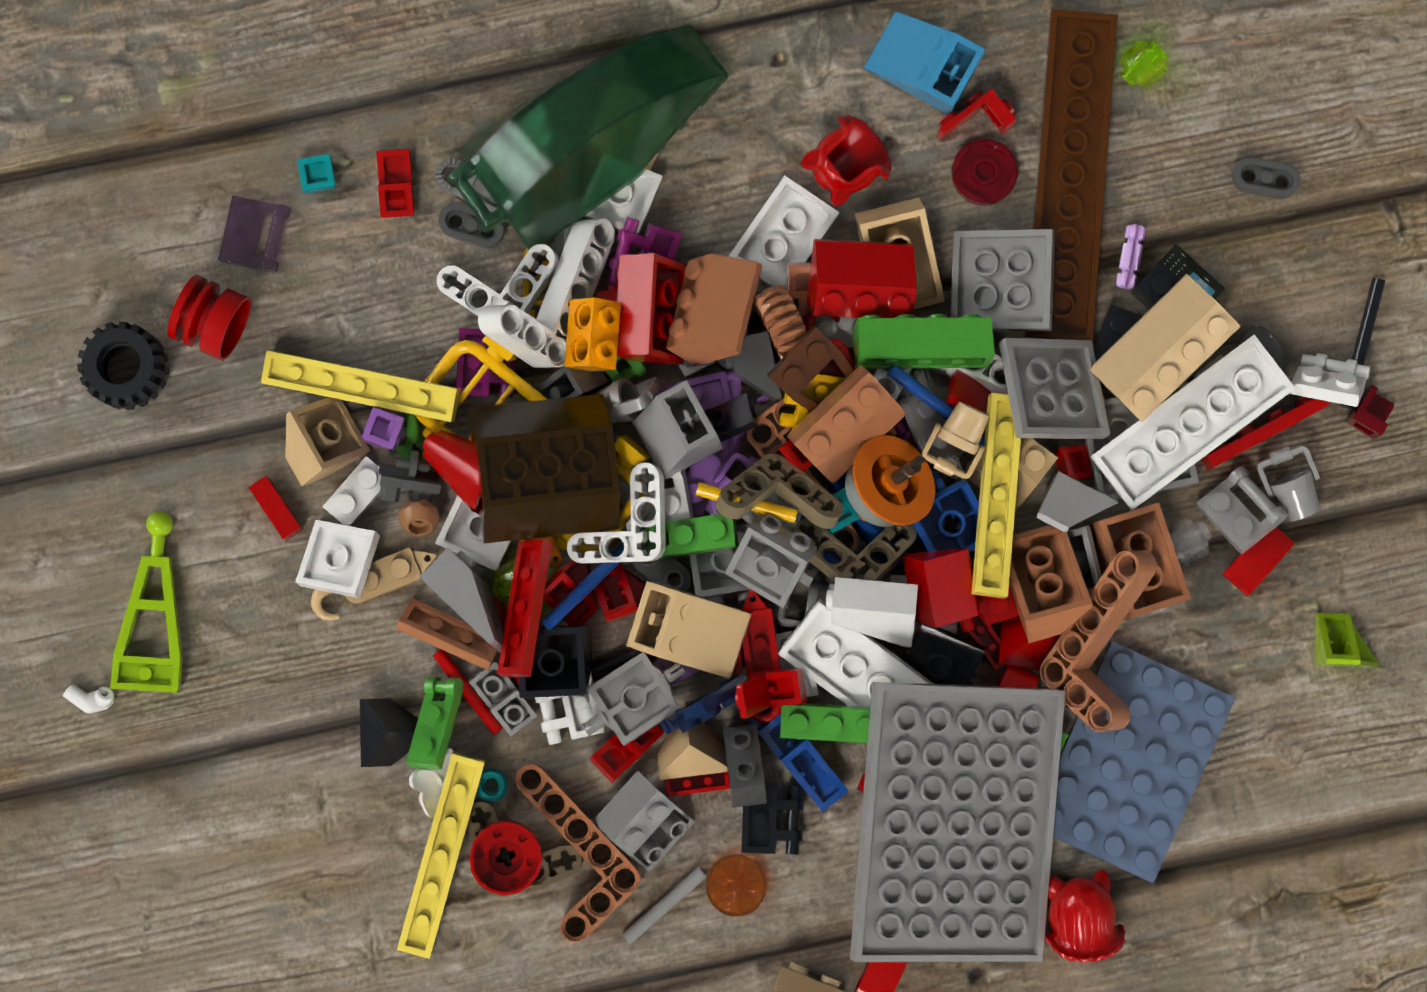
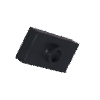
[705,393,758,442]

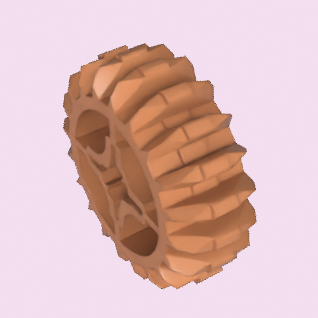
[754,285,807,362]

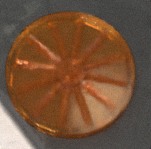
[706,855,767,916]

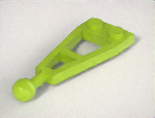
[110,511,183,693]

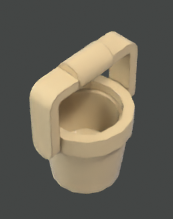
[922,401,990,479]

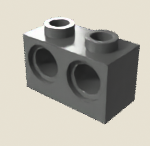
[723,724,767,808]

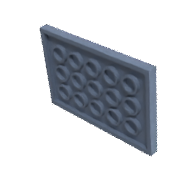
[1053,641,1236,883]

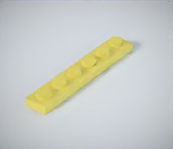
[261,350,460,422]
[971,393,1021,599]
[397,752,485,959]

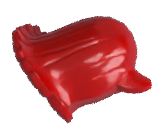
[800,115,892,207]
[1045,870,1126,963]

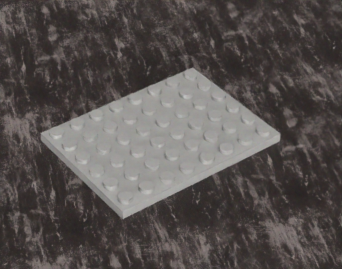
[850,682,1065,962]

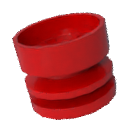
[167,274,252,361]
[469,819,542,896]

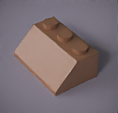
[666,254,762,366]
[786,365,907,484]
[1088,502,1191,621]
[1009,525,1093,643]

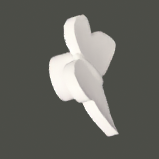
[409,747,454,818]

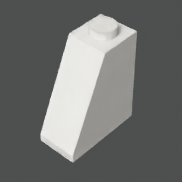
[825,577,918,648]

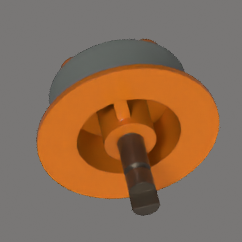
[845,435,935,527]

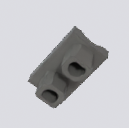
[378,450,441,503]

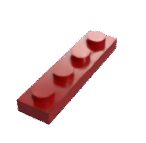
[1201,397,1331,471]
[497,540,552,677]

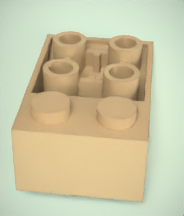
[626,581,752,679]

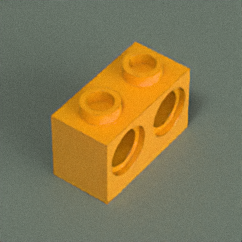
[564,298,621,371]

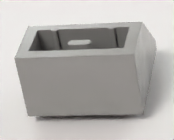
[632,380,723,480]
[592,771,695,872]

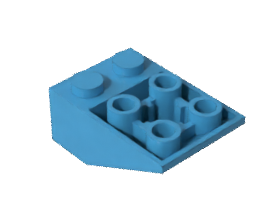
[864,11,986,115]

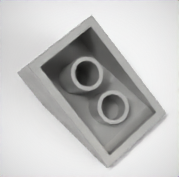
[419,547,504,653]

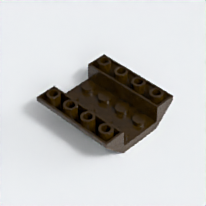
[468,394,620,544]

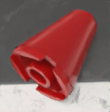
[423,430,483,516]

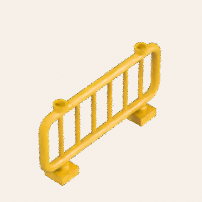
[415,335,651,555]

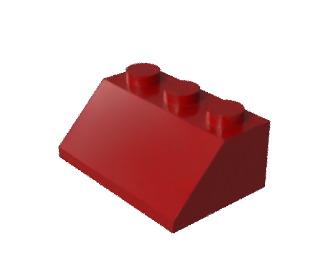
[806,239,917,318]
[616,253,687,365]

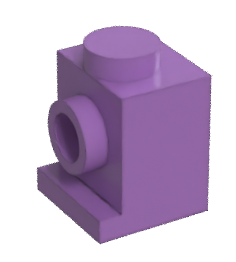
[361,407,405,452]

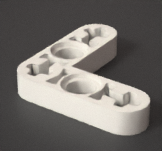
[437,244,559,316]
[567,463,666,563]

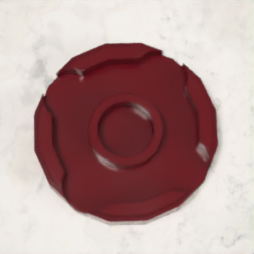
[951,139,1018,206]

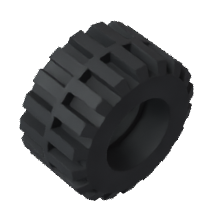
[77,321,169,410]

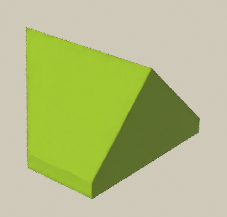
[1315,613,1382,667]

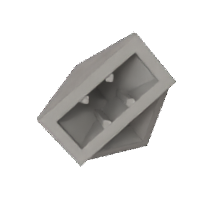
[1036,471,1119,533]

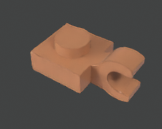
[787,262,811,321]

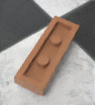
[396,598,499,670]

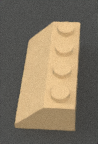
[1089,274,1241,422]

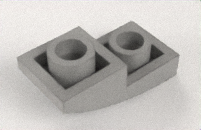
[468,660,537,737]

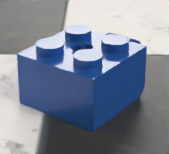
[912,466,979,553]

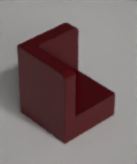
[1345,385,1394,439]

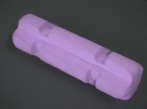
[1116,224,1146,290]

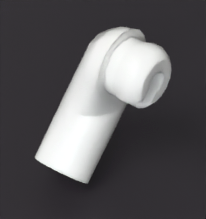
[63,683,114,714]

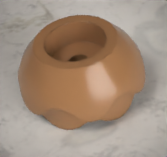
[398,499,440,536]

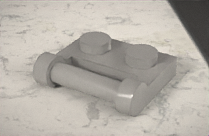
[1197,466,1288,555]

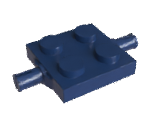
[661,673,747,734]

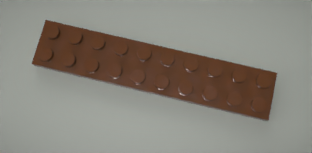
[1025,9,1118,341]

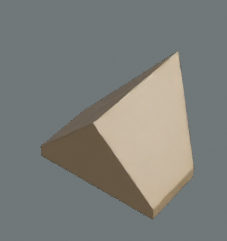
[657,702,728,780]

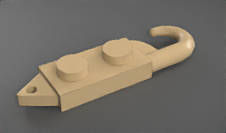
[311,547,437,621]

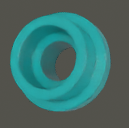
[476,768,509,802]

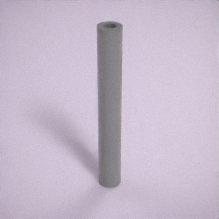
[622,867,707,945]

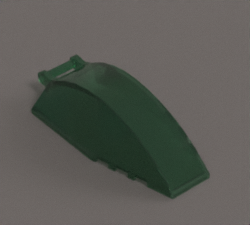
[446,24,729,250]

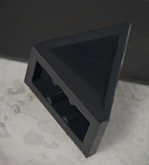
[360,699,418,767]

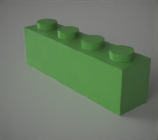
[852,314,995,369]

